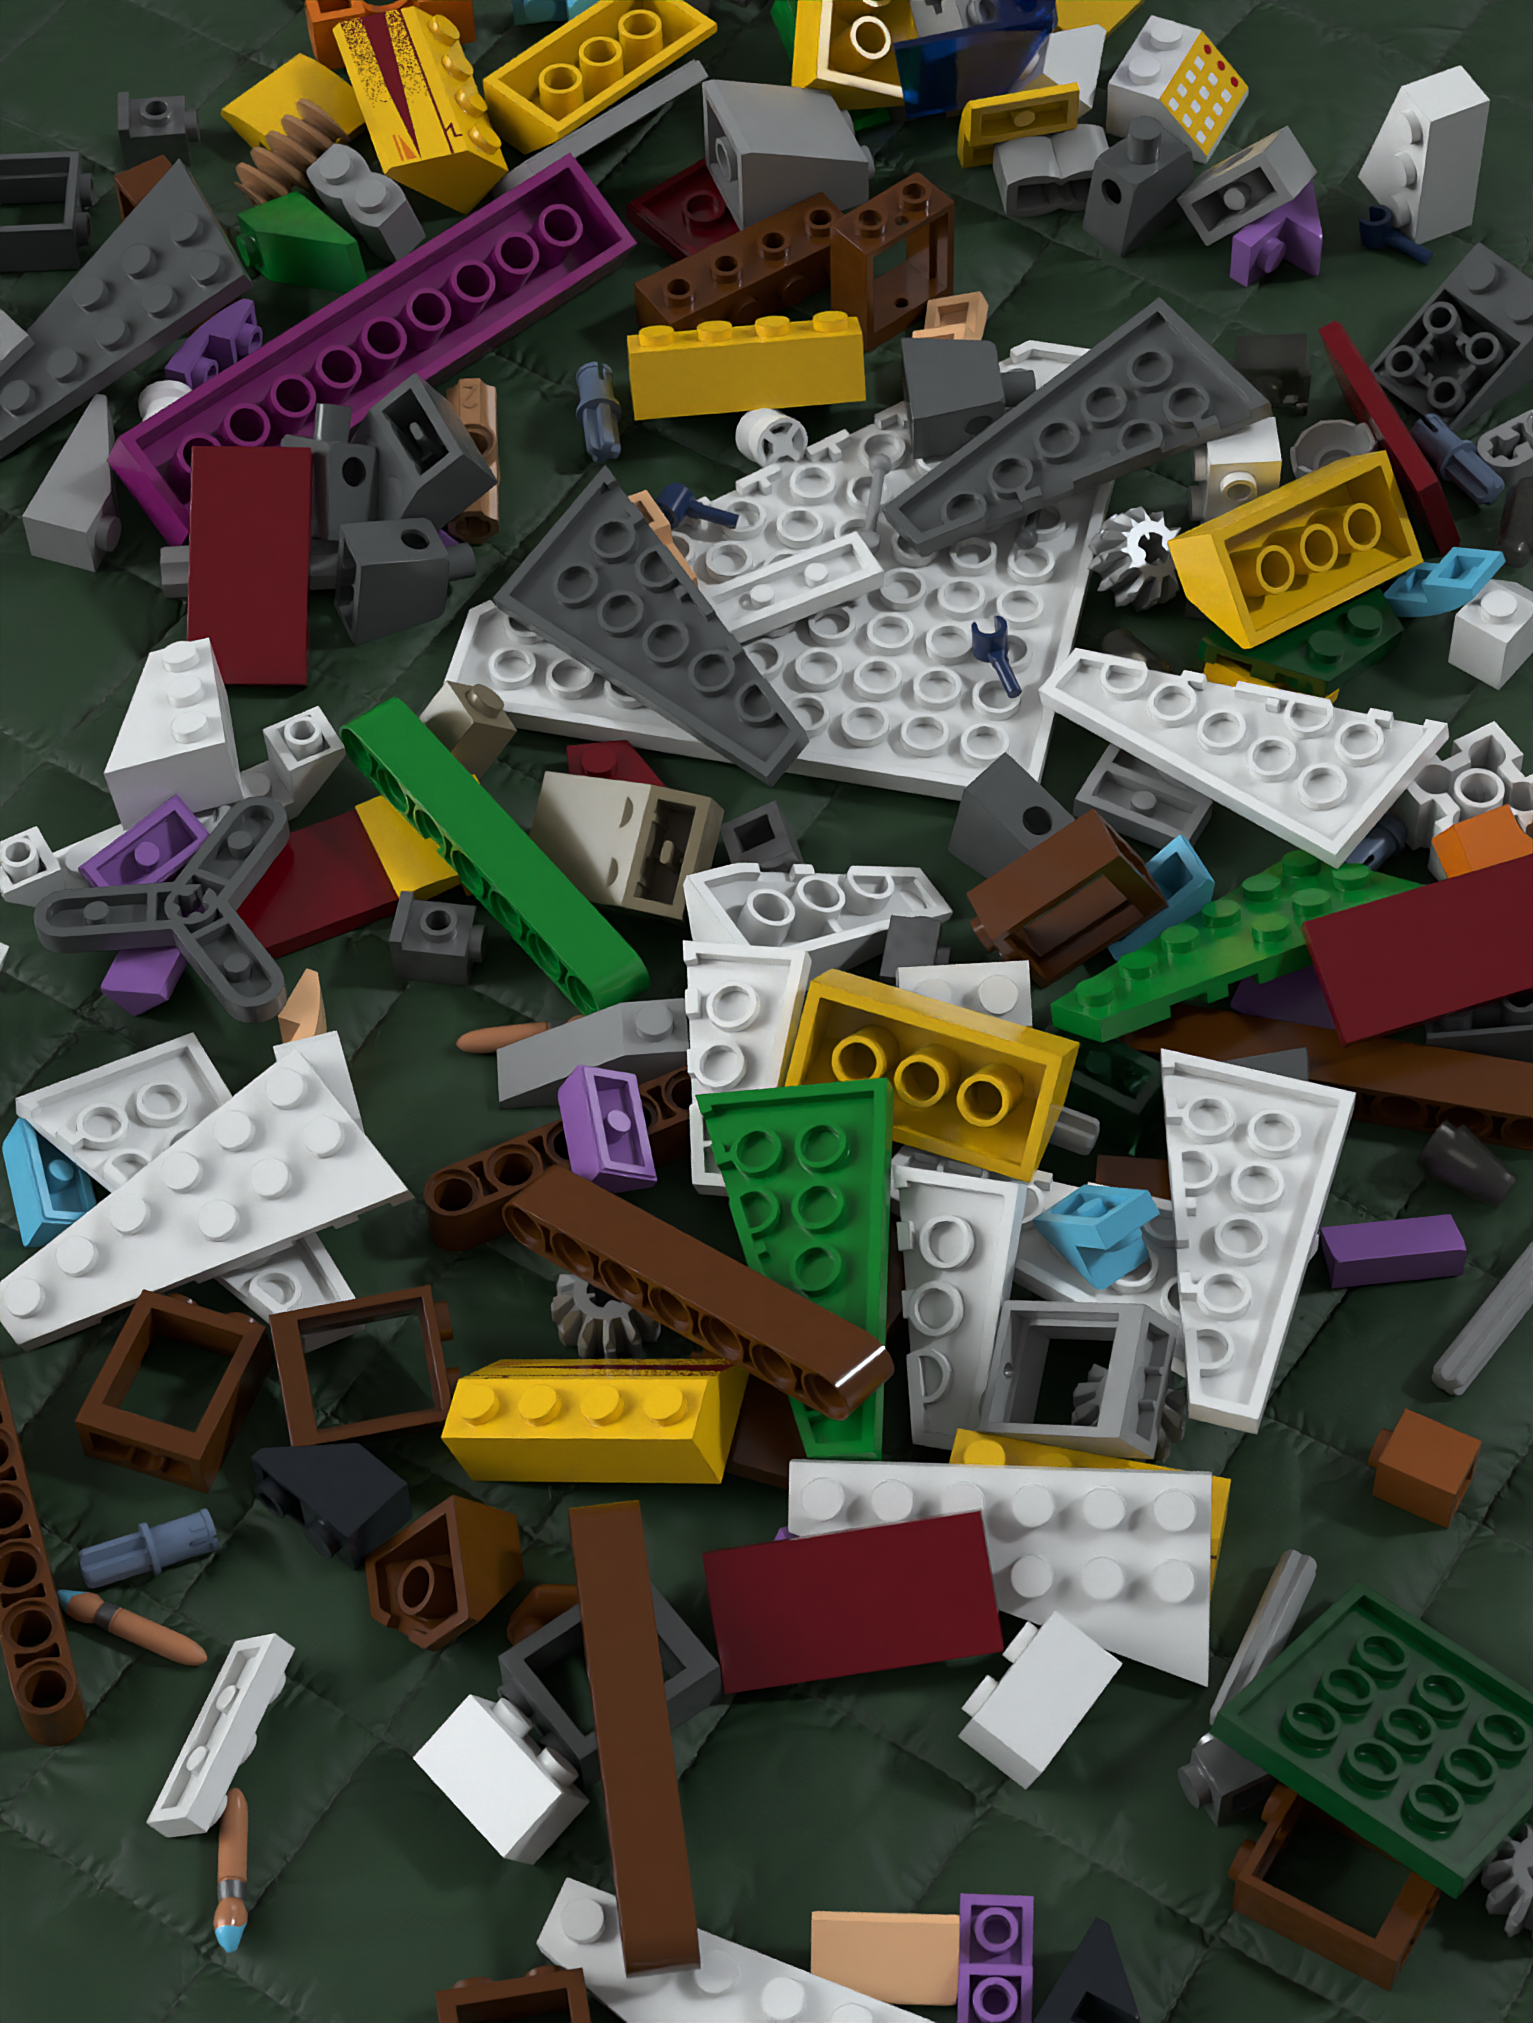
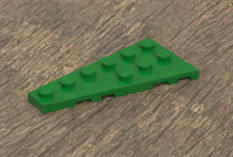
[1050,850,1425,1043]
[695,1077,894,1462]

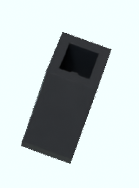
[251,1443,413,1571]

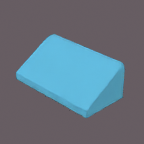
[2,1118,97,1248]

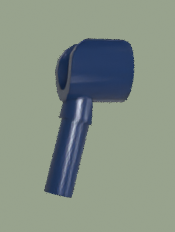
[1359,204,1433,265]
[655,482,739,529]
[971,615,1022,698]

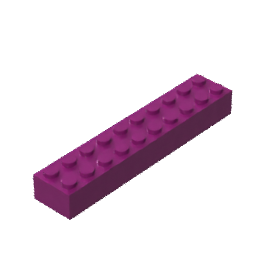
[107,153,637,546]

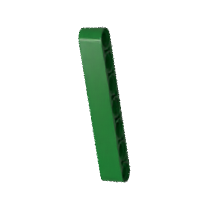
[339,697,651,1016]

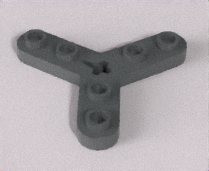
[33,796,290,1023]

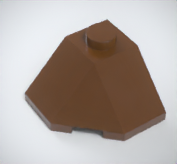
[364,1495,524,1652]

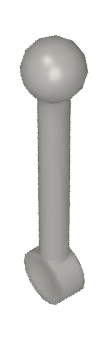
[859,453,892,554]

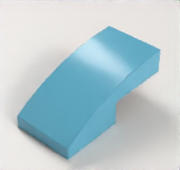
[1383,547,1506,617]

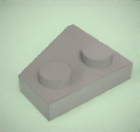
[1073,743,1213,850]

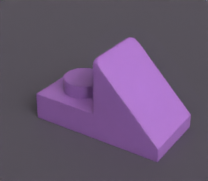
[1230,181,1322,288]

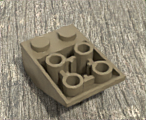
[529,771,725,930]

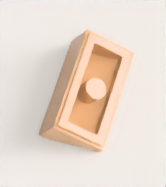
[811,1911,960,2006]

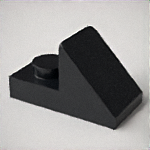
[1033,1917,1140,2023]

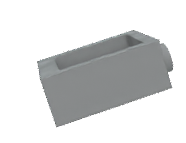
[977,1300,1179,1459]

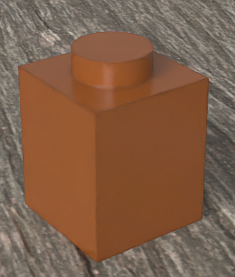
[1367,1408,1482,1529]

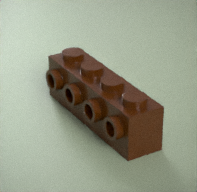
[634,191,844,332]

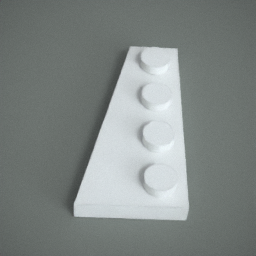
[683,940,812,1196]
[892,1165,1027,1450]

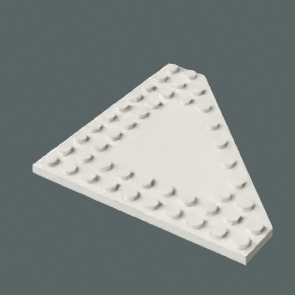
[444,340,1115,801]

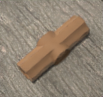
[446,378,501,544]

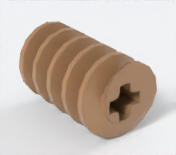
[234,98,352,207]

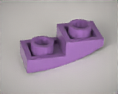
[164,298,263,390]
[957,1893,1034,2023]

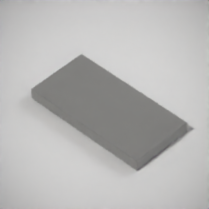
[490,60,709,199]

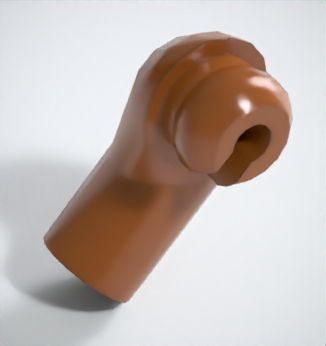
[507,1584,579,1646]

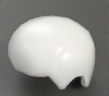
[1290,419,1379,479]

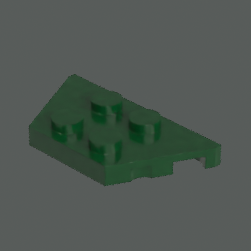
[1197,585,1404,698]

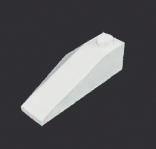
[683,862,953,991]

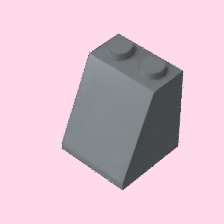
[702,79,875,231]

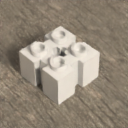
[1386,721,1533,881]

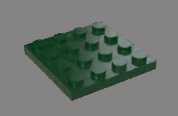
[1209,1580,1533,1900]

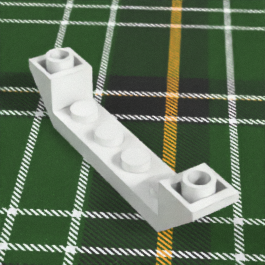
[0,706,346,907]

